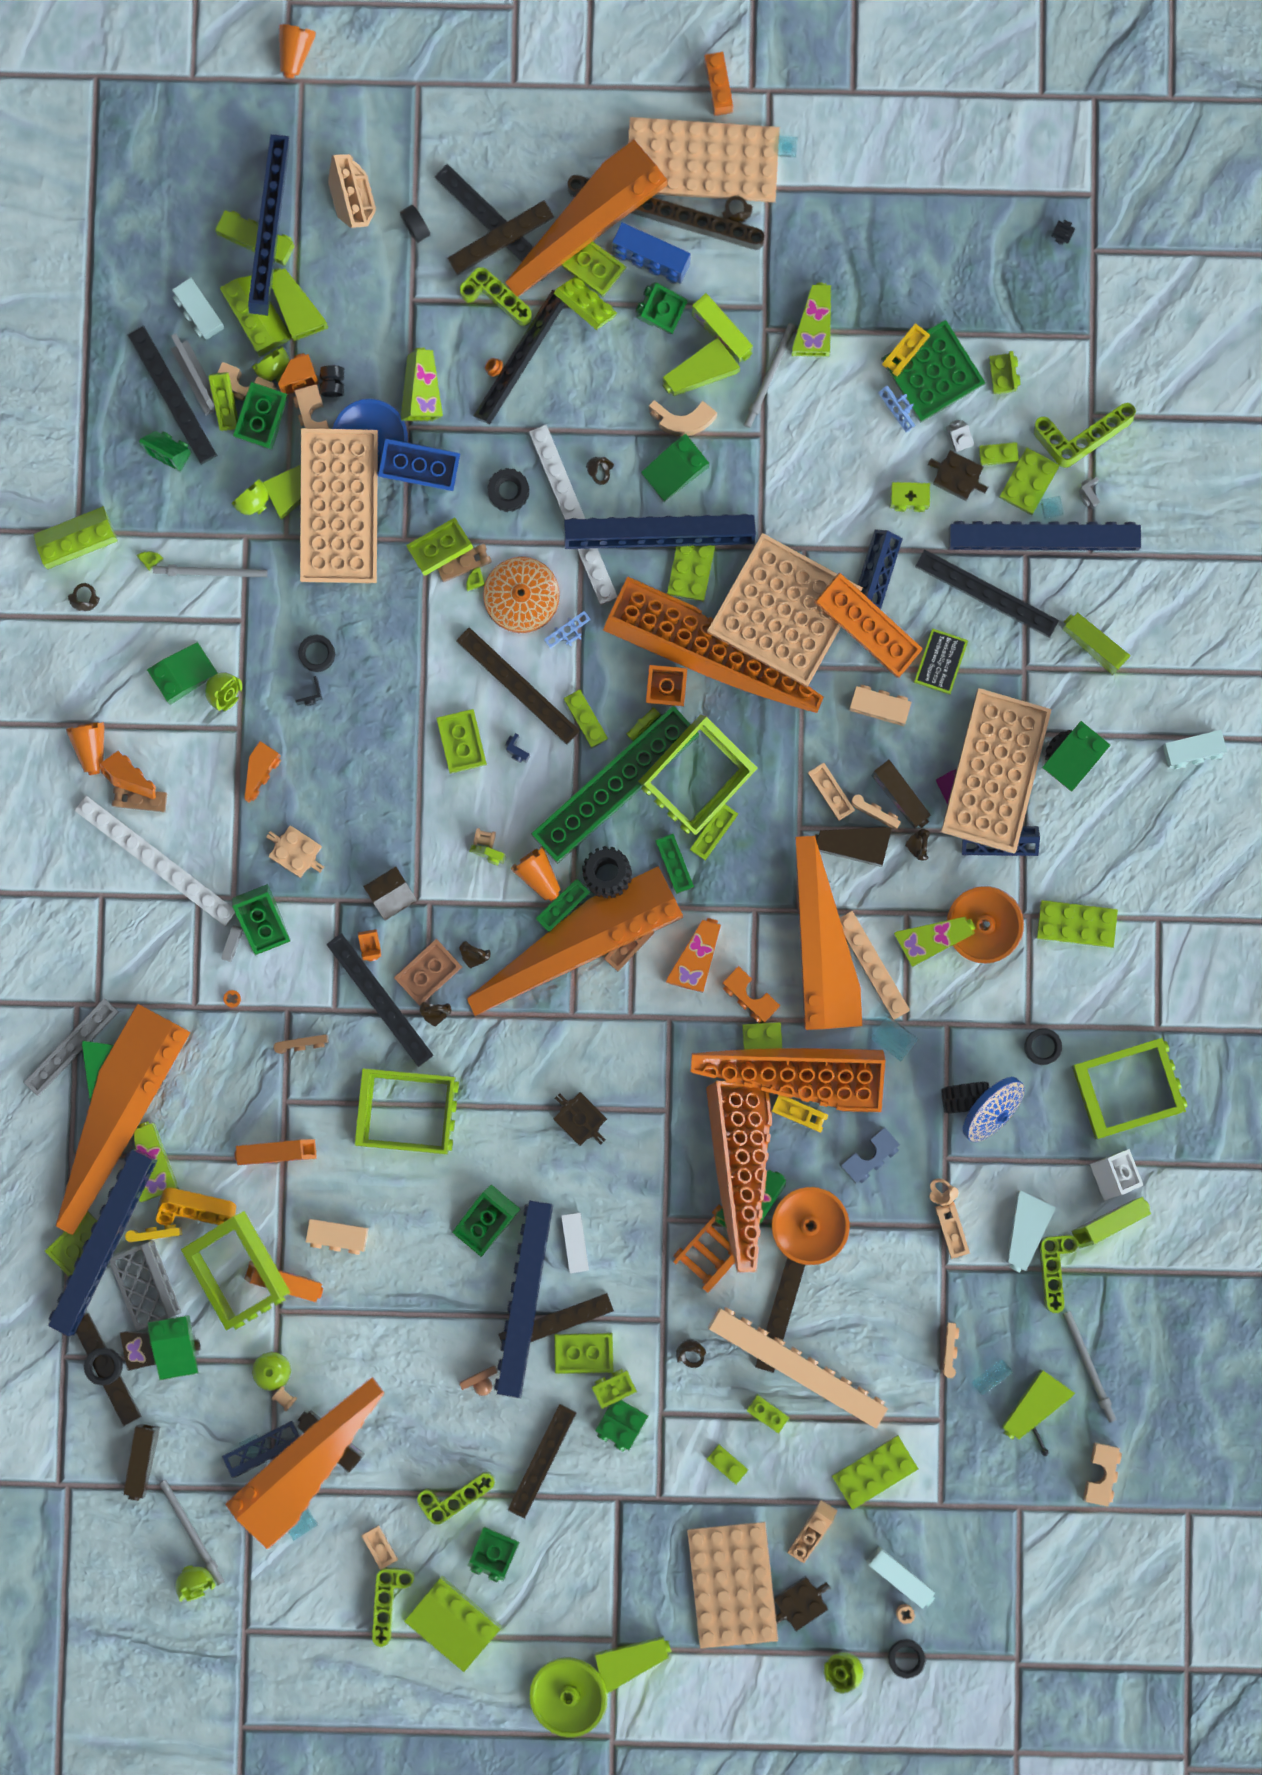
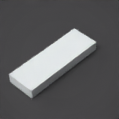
[562,1213,589,1273]

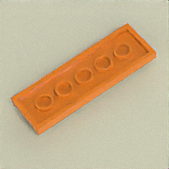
[815,573,923,678]

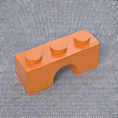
[704,52,733,116]
[722,966,781,1023]

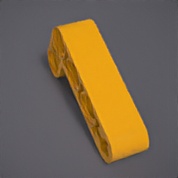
[156,1188,237,1226]

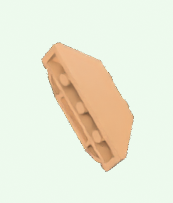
[328,154,376,228]

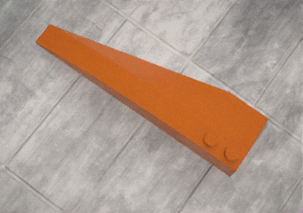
[505,140,668,297]
[795,836,862,1030]
[691,1048,886,1112]
[706,1081,772,1273]
[225,1377,384,1549]

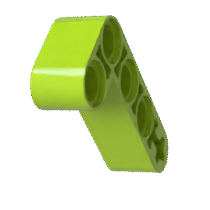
[460,267,532,326]
[1039,1235,1078,1313]
[417,1472,495,1525]
[372,1567,415,1647]

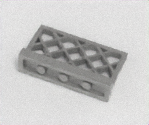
[171,333,216,416]
[110,1241,182,1331]

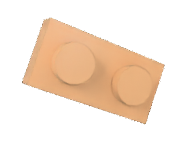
[362,1525,398,1570]

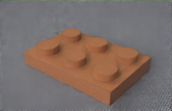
[394,939,463,1006]

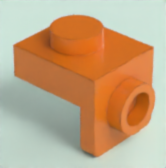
[358,929,381,961]

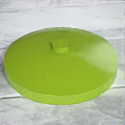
[530,1657,608,1737]

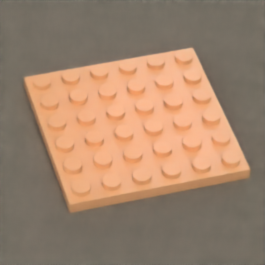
[707,533,862,687]

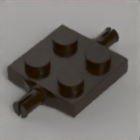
[928,450,988,501]
[553,1092,607,1146]
[774,1576,831,1631]

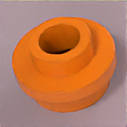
[485,358,503,377]

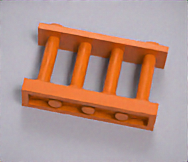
[673,1204,734,1293]

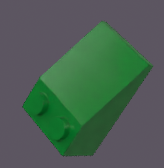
[233,382,287,450]
[139,431,191,472]
[641,434,709,502]
[147,642,218,705]
[1042,721,1111,792]
[232,884,291,955]
[452,1184,521,1257]
[148,1315,199,1380]

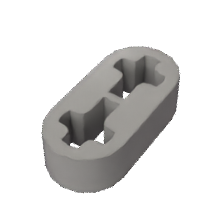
[221,925,243,962]

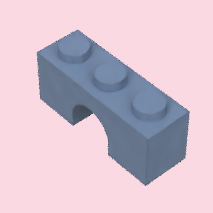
[840,1127,900,1183]

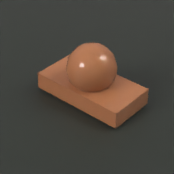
[460,1365,498,1396]

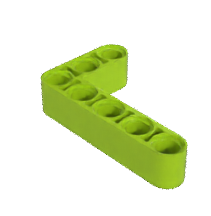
[1033,403,1136,468]

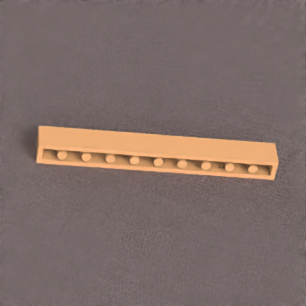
[707,1307,888,1429]

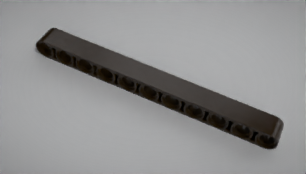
[567,175,765,250]

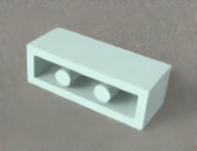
[172,278,225,340]
[1163,730,1227,770]

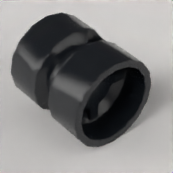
[320,365,344,397]

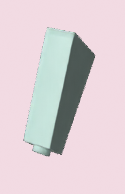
[1007,1191,1056,1272]
[867,1546,935,1609]

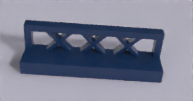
[858,530,903,610]
[961,826,1040,856]
[222,1421,301,1478]

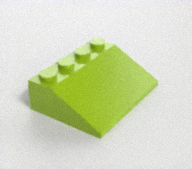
[404,1576,502,1672]

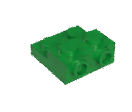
[635,282,688,334]
[595,1400,648,1452]
[467,1527,520,1583]

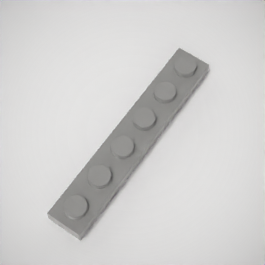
[24,999,119,1096]

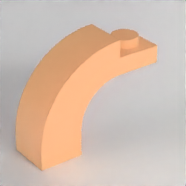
[649,400,717,436]

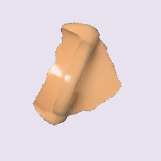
[929,1178,959,1206]

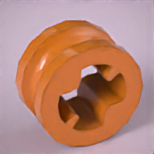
[223,990,241,1008]

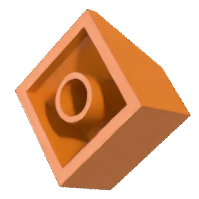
[278,353,319,395]
[646,665,688,707]

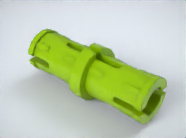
[626,707,661,741]

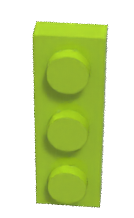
[208,372,238,431]
[564,689,608,748]
[690,804,738,861]

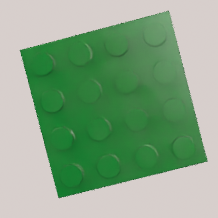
[881,320,986,423]

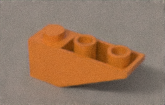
[245,741,281,803]
[100,751,156,799]

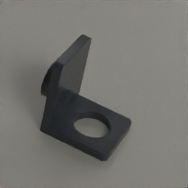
[295,676,323,706]

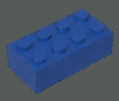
[612,222,691,284]
[378,438,460,491]

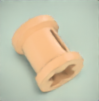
[473,828,496,849]
[271,1386,297,1412]
[896,1604,915,1624]

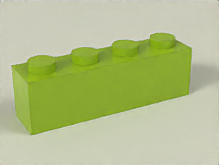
[215,210,295,266]

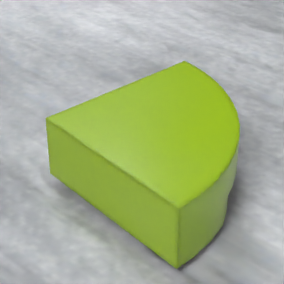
[137,552,164,571]
[466,567,485,591]

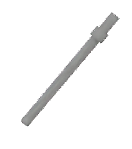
[744,323,796,428]
[153,565,268,577]
[1063,1311,1116,1423]
[159,1480,224,1585]

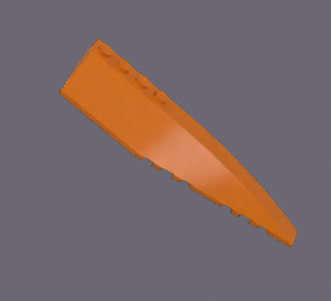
[603,576,824,713]
[467,866,683,1016]
[55,1003,191,1235]

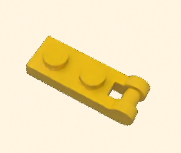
[882,323,930,377]
[771,1095,828,1133]
[125,1224,182,1242]

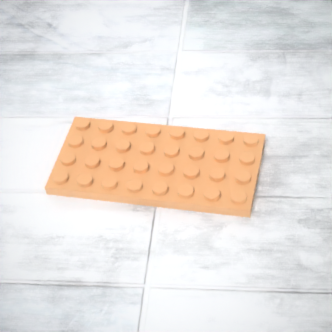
[628,117,780,203]
[300,428,378,583]
[941,688,1052,854]

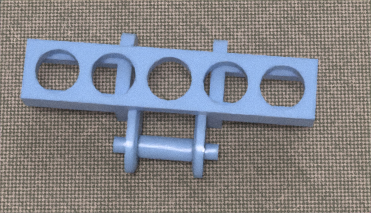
[878,386,916,433]
[544,611,590,648]

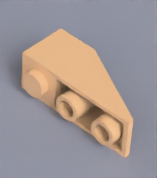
[787,1500,838,1563]

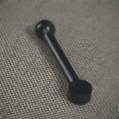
[1032,1427,1049,1456]

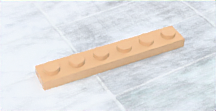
[840,911,910,1020]

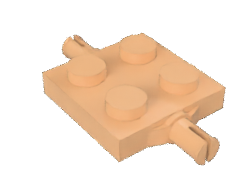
[266,825,325,879]

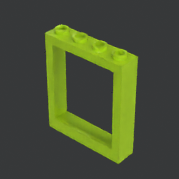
[638,714,758,835]
[1072,1038,1187,1139]
[355,1068,459,1154]
[181,1211,291,1331]

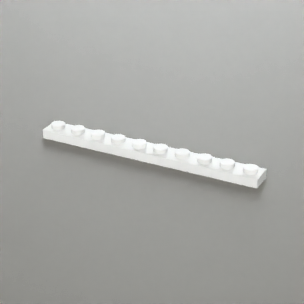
[529,425,617,606]
[74,796,236,926]

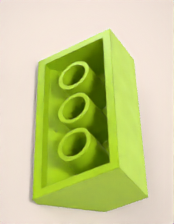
[220,275,292,358]
[33,506,118,569]

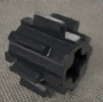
[1051,219,1075,245]

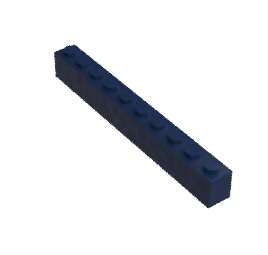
[248,134,289,315]
[564,514,756,549]
[949,521,1141,551]
[48,1149,158,1336]
[494,1200,553,1399]

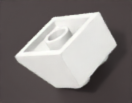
[1090,1149,1143,1201]

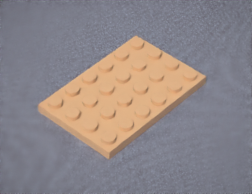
[687,1522,778,1649]

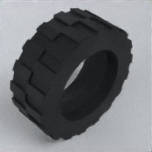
[487,468,530,512]

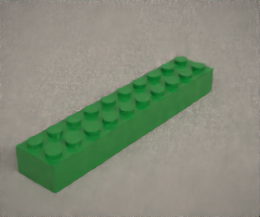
[531,705,699,864]

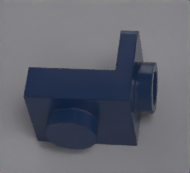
[505,733,530,763]

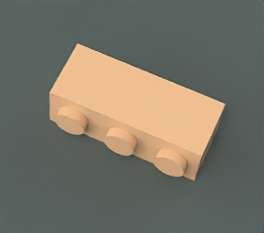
[849,685,912,726]
[306,1219,369,1255]

